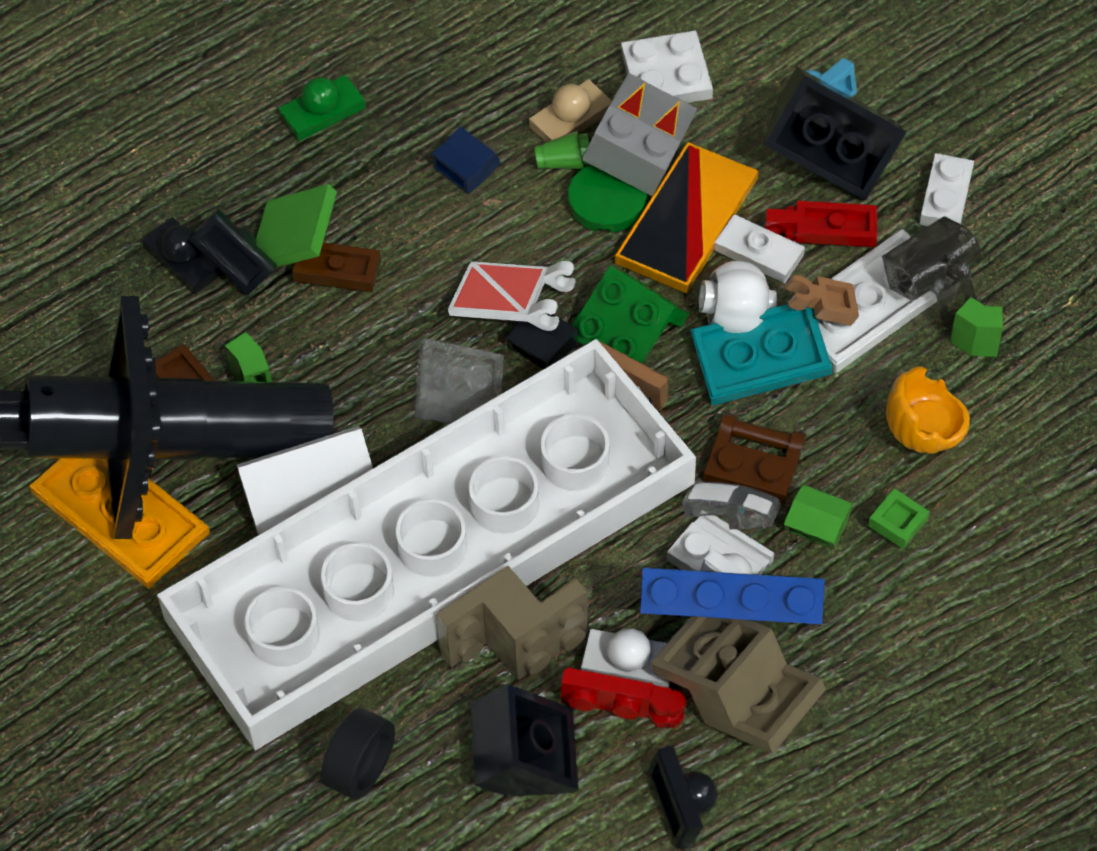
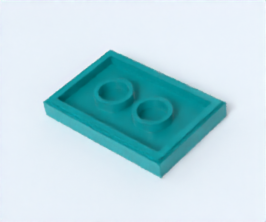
[690,304,833,406]

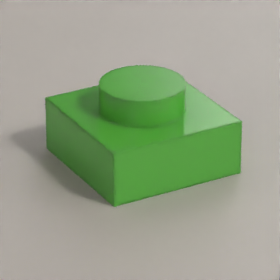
[868,488,930,549]

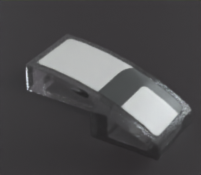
[682,482,781,530]

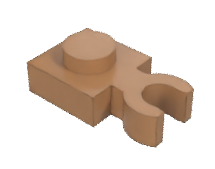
[785,275,859,326]

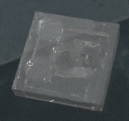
[414,338,504,424]

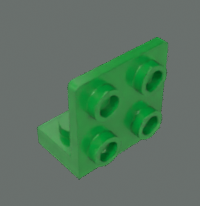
[572,265,690,364]

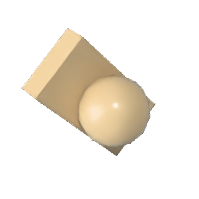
[529,79,612,142]

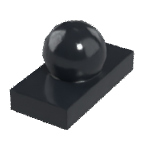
[189,209,277,296]
[142,217,223,295]
[647,746,717,850]

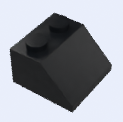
[471,684,579,797]

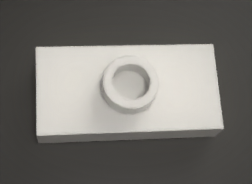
[714,214,805,283]

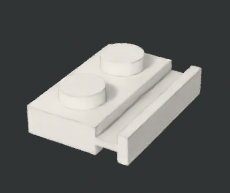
[667,508,774,575]

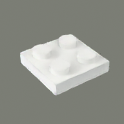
[621,31,713,103]

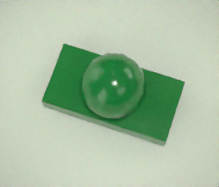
[278,74,366,141]

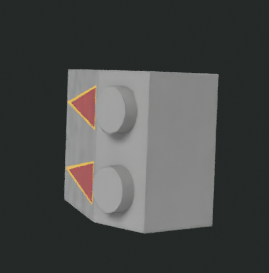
[582,73,697,196]

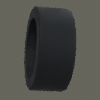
[320,707,395,800]

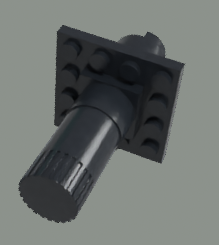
[0,296,334,539]

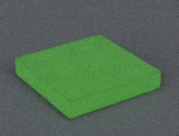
[256,184,337,268]

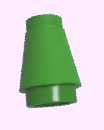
[535,130,591,169]

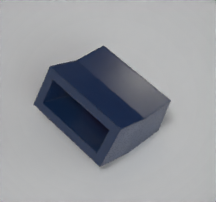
[432,126,501,194]

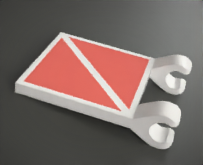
[448,261,576,331]

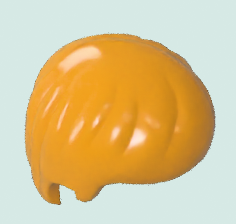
[886,366,970,454]

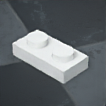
[919,153,974,232]

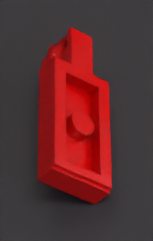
[764,201,877,247]

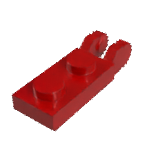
[561,667,686,729]

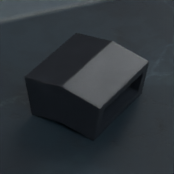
[507,313,578,370]

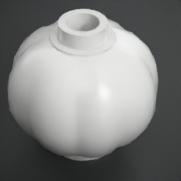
[699,261,777,333]

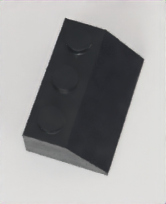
[763,67,907,201]

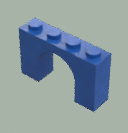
[640,568,825,624]

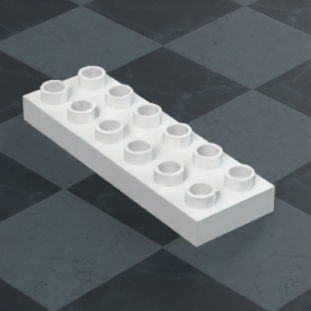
[157,339,696,751]

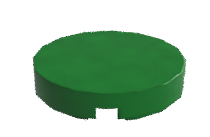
[568,165,647,233]

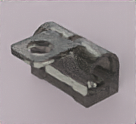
[882,216,981,328]

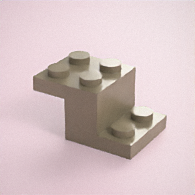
[436,566,588,681]
[650,616,826,754]

